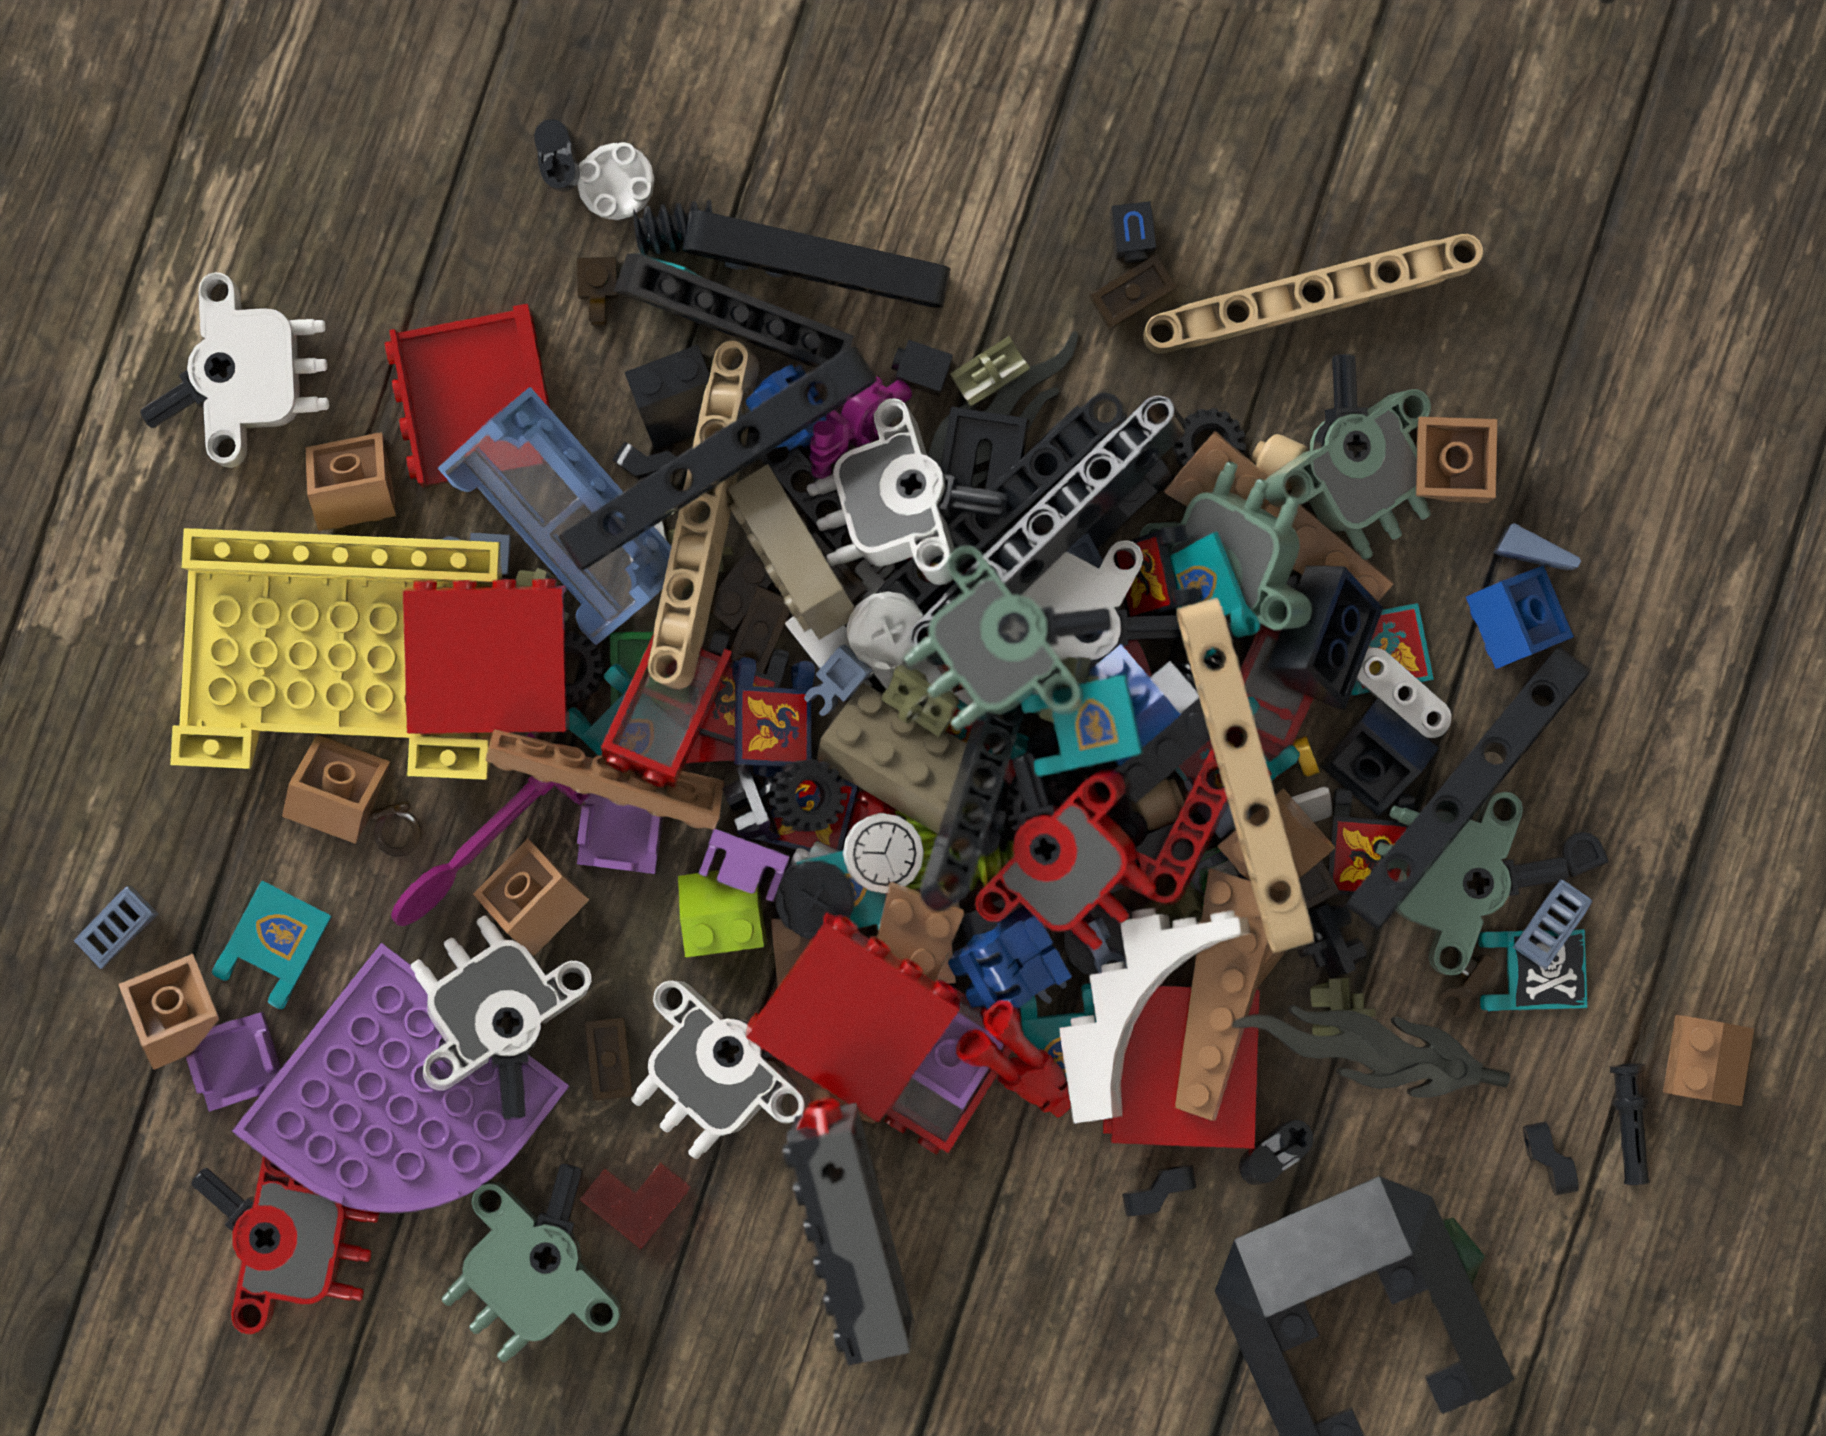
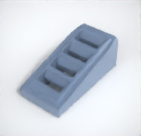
[1493,523,1581,571]
[1513,879,1593,970]
[74,886,159,969]

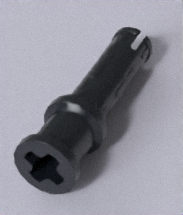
[1609,1064,1650,1185]

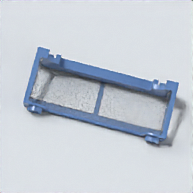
[438,387,671,646]

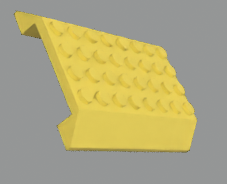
[171,528,502,780]

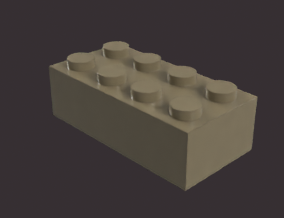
[728,464,855,640]
[817,683,982,834]

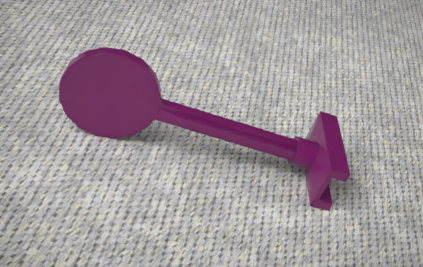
[391,732,591,926]

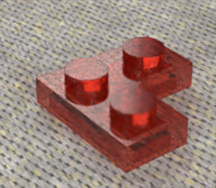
[580,1162,691,1249]

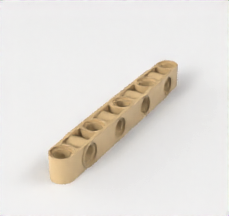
[1143,234,1483,354]
[648,340,759,690]
[1177,598,1313,953]

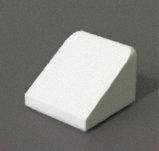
[1292,787,1332,822]

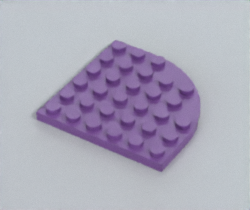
[232,943,569,1213]

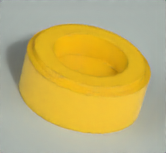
[1293,736,1320,777]

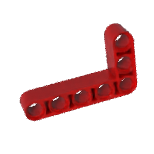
[1118,726,1243,905]

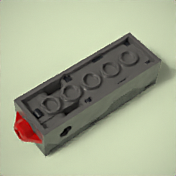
[783,1098,915,1366]

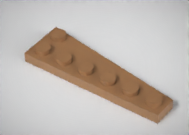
[485,729,724,830]

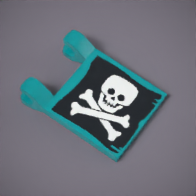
[1478,929,1587,1011]

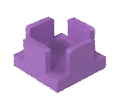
[577,793,663,874]
[699,829,791,902]
[186,1012,281,1112]
[912,1012,1004,1110]

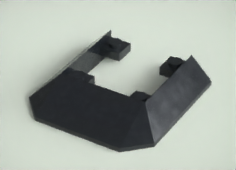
[1215,1176,1515,1436]

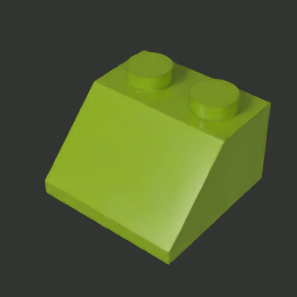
[678,870,767,958]

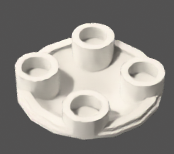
[577,142,655,220]

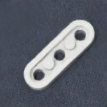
[1356,647,1451,738]

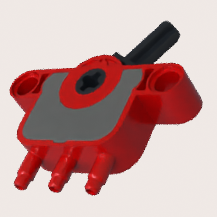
[976,753,1156,950]
[191,1156,380,1334]

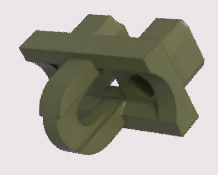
[881,664,959,737]

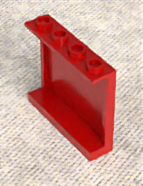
[385,303,551,488]
[403,579,570,734]
[746,912,960,1123]
[1103,986,1260,1149]

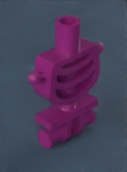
[810,377,912,479]

